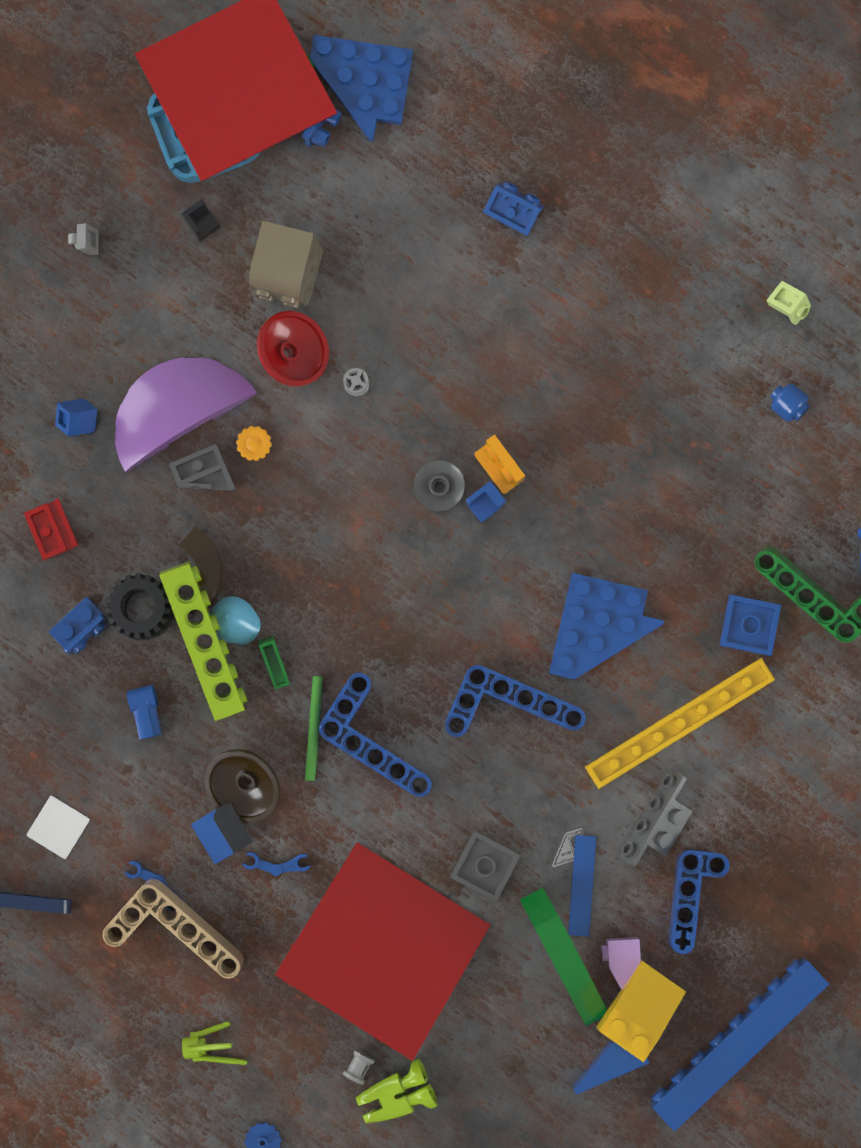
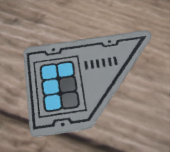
[552,828,585,867]

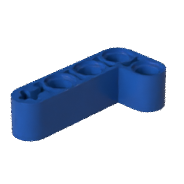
[668,849,730,954]

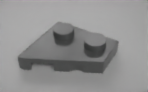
[169,444,236,491]

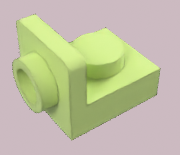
[766,281,811,325]

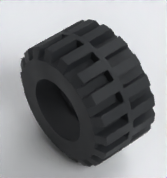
[105,573,173,640]

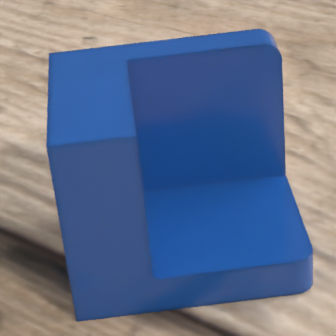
[55,399,97,436]
[466,481,506,522]

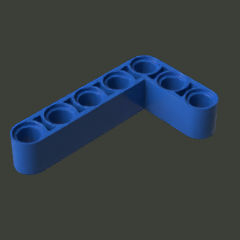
[445,665,586,737]
[319,673,432,797]

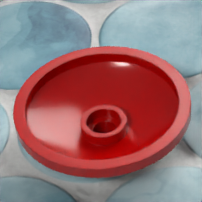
[257,311,329,387]

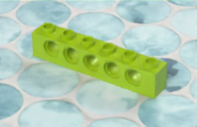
[159,561,247,721]

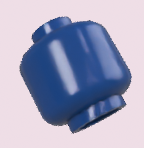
[770,384,810,422]

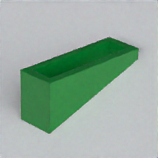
[258,635,290,690]

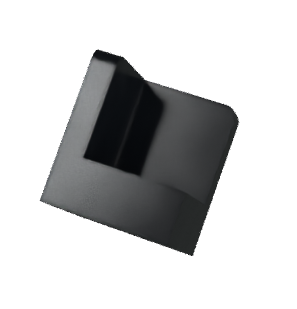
[181,199,220,241]

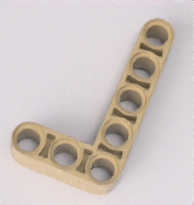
[102,879,244,979]

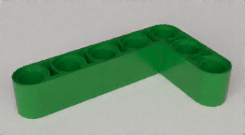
[754,546,861,643]
[519,887,607,1027]

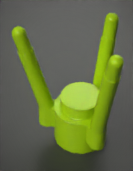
[182,1021,247,1065]

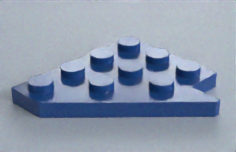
[310,35,413,142]
[549,573,664,680]

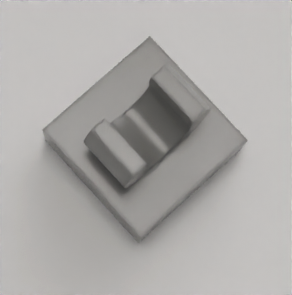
[68,223,99,255]

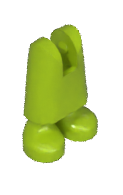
[356,1059,438,1123]

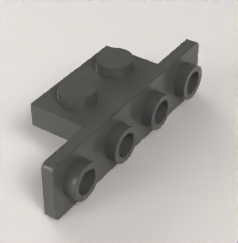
[618,769,693,867]

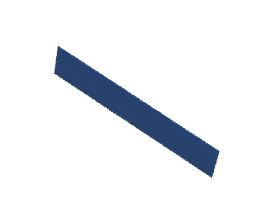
[568,835,596,937]

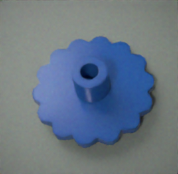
[244,1122,281,1148]

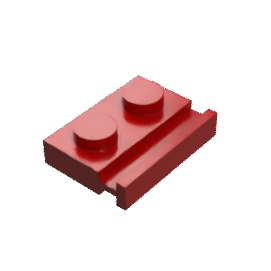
[24,498,79,561]

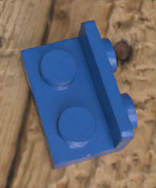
[483,181,544,236]
[49,596,108,655]

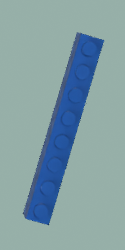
[650,958,829,1132]

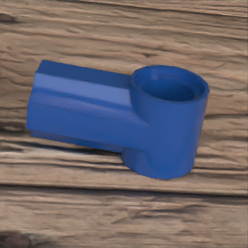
[127,685,162,740]

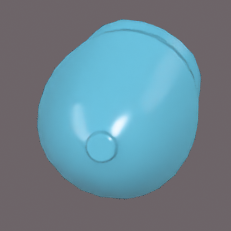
[210,596,261,645]

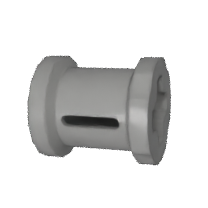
[342,1049,375,1085]

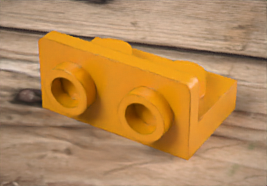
[474,434,525,494]

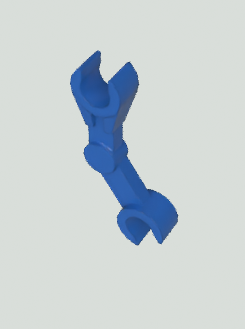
[242,852,311,876]
[124,860,182,913]

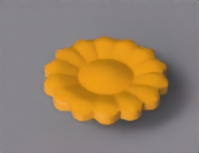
[236,426,272,461]

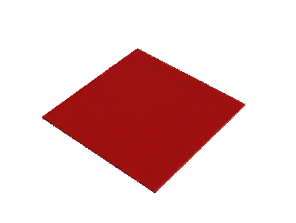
[135,0,337,182]
[275,842,490,1061]

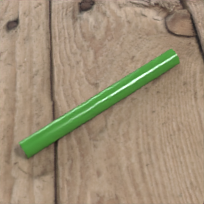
[305,676,323,781]

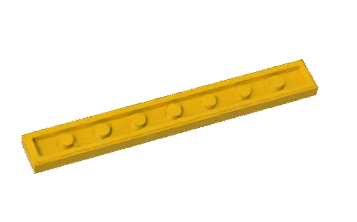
[585,658,775,789]

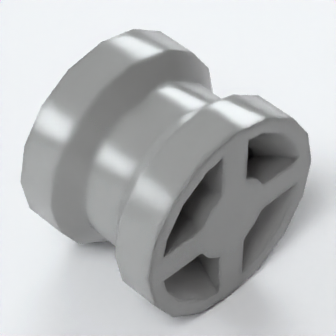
[343,368,370,397]

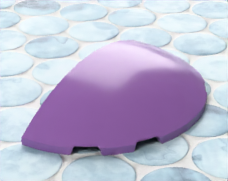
[115,357,257,472]

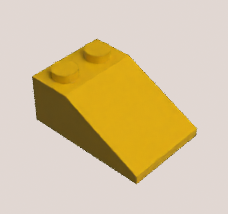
[596,960,686,1062]

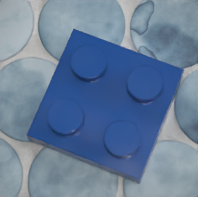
[719,595,781,656]

